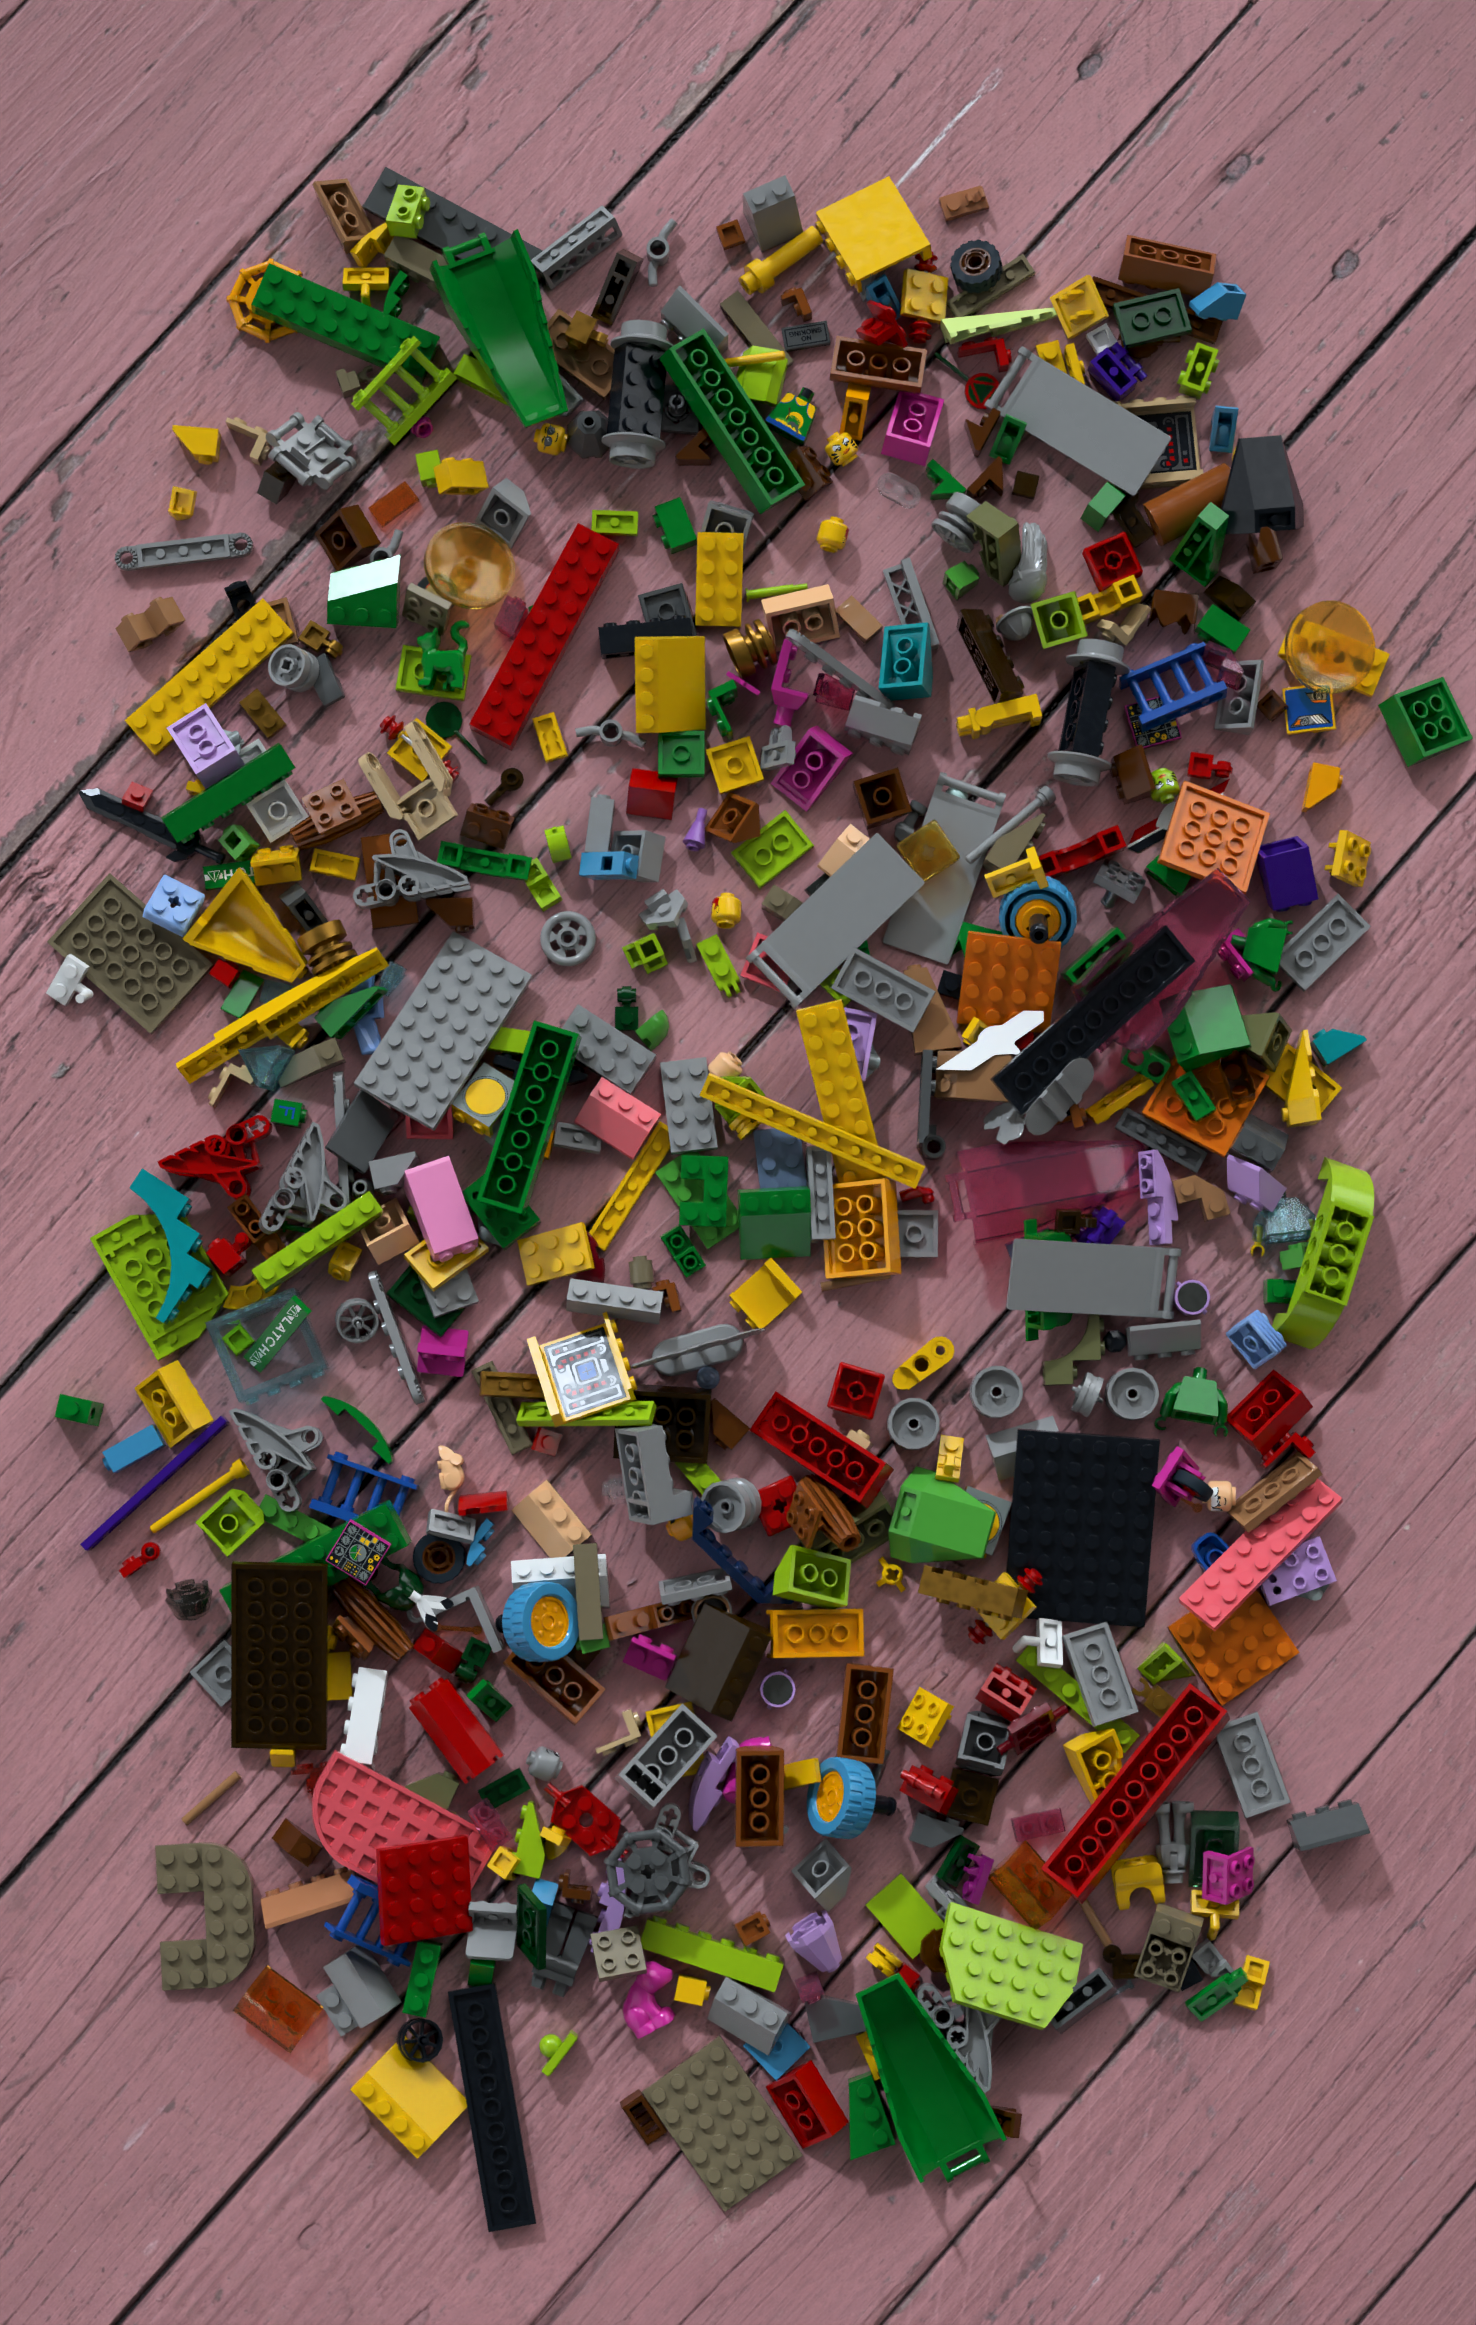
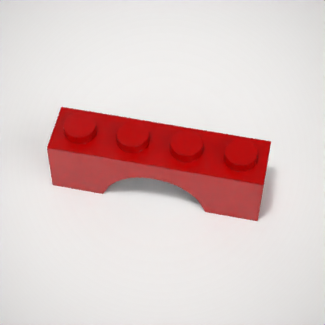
[1038,825,1127,879]

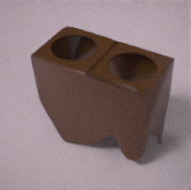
[1246,527,1283,574]
[1147,589,1199,635]
[1218,1050,1256,1106]

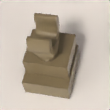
[336,365,376,398]

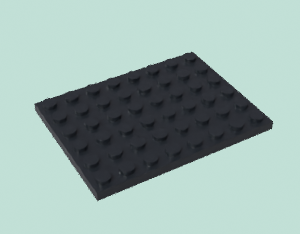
[1006,1428,1160,1627]

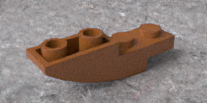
[227,1193,303,1283]
[603,1599,694,1641]

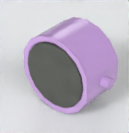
[1173,1280,1210,1316]
[760,1669,796,1710]

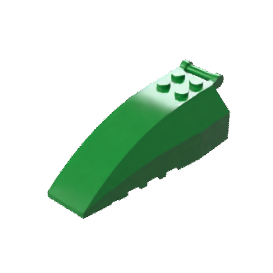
[430,229,568,428]
[856,1972,1007,2183]

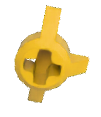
[876,1557,906,1593]

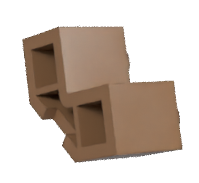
[115,597,186,652]
[1172,1175,1230,1222]

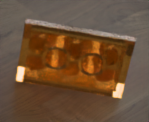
[988,1840,1071,1930]
[233,1965,324,2053]

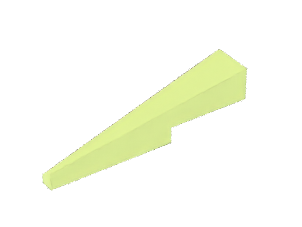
[940,308,1057,344]

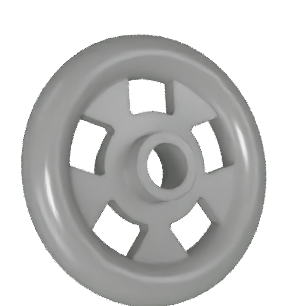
[540,911,596,966]

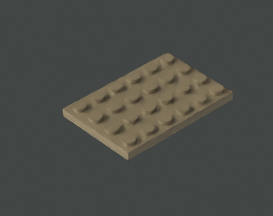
[47,873,214,1035]
[642,2035,803,2212]

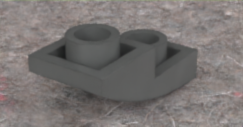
[314,653,345,707]

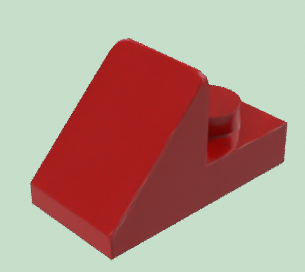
[413,1628,463,1674]

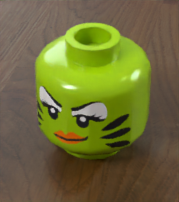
[1151,768,1180,804]

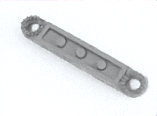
[115,532,253,571]
[785,629,895,710]
[333,1071,355,1207]
[368,1270,425,1405]

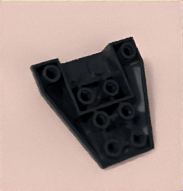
[1221,435,1304,534]

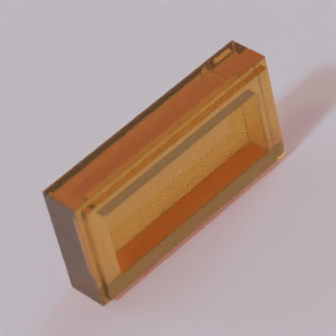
[368,481,419,528]

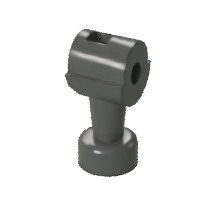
[894,800,928,844]

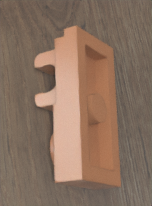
[939,186,989,222]

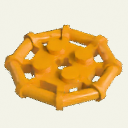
[226,258,303,343]

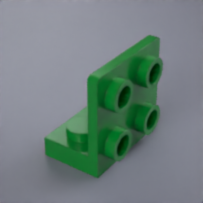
[706,679,738,741]

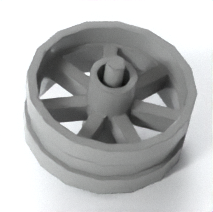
[335,1298,379,1343]
[1071,1372,1104,1417]

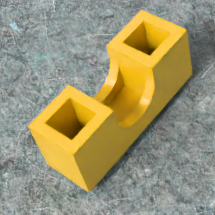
[1077,575,1143,625]

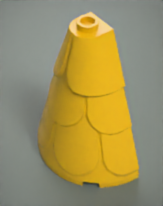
[183,868,309,983]

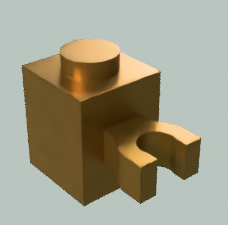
[565,310,609,351]
[1131,1677,1176,1718]

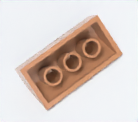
[261,1866,357,1929]

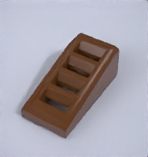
[620,2089,667,2146]

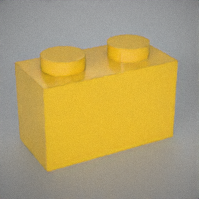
[433,457,489,495]

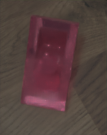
[813,673,855,711]

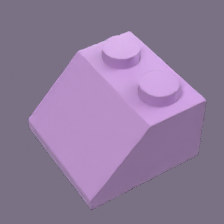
[1227,1154,1287,1212]

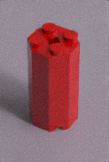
[409,1677,505,1785]

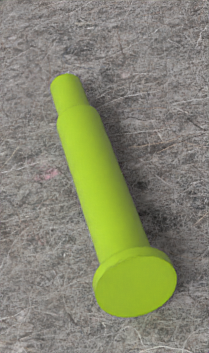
[745,583,808,602]

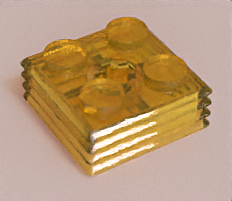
[897,819,960,882]

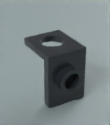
[224,580,255,620]

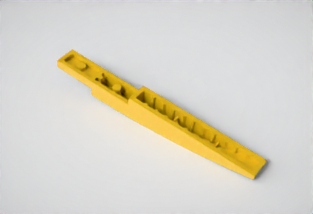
[176,947,389,1084]

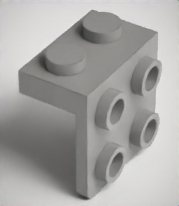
[466,1901,517,1961]

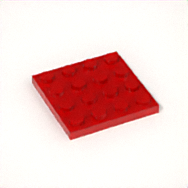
[376,1835,473,1946]

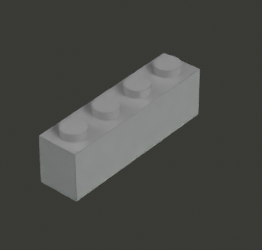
[566,1278,663,1324]

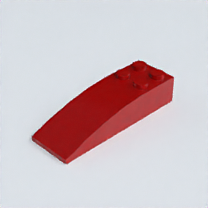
[750,1391,894,1509]

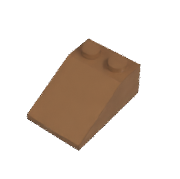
[934,1051,1013,1102]

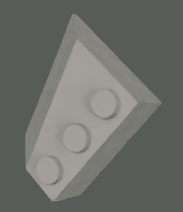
[844,695,922,756]

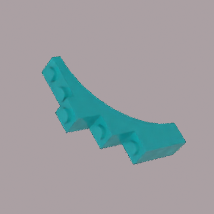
[129,1169,214,1324]

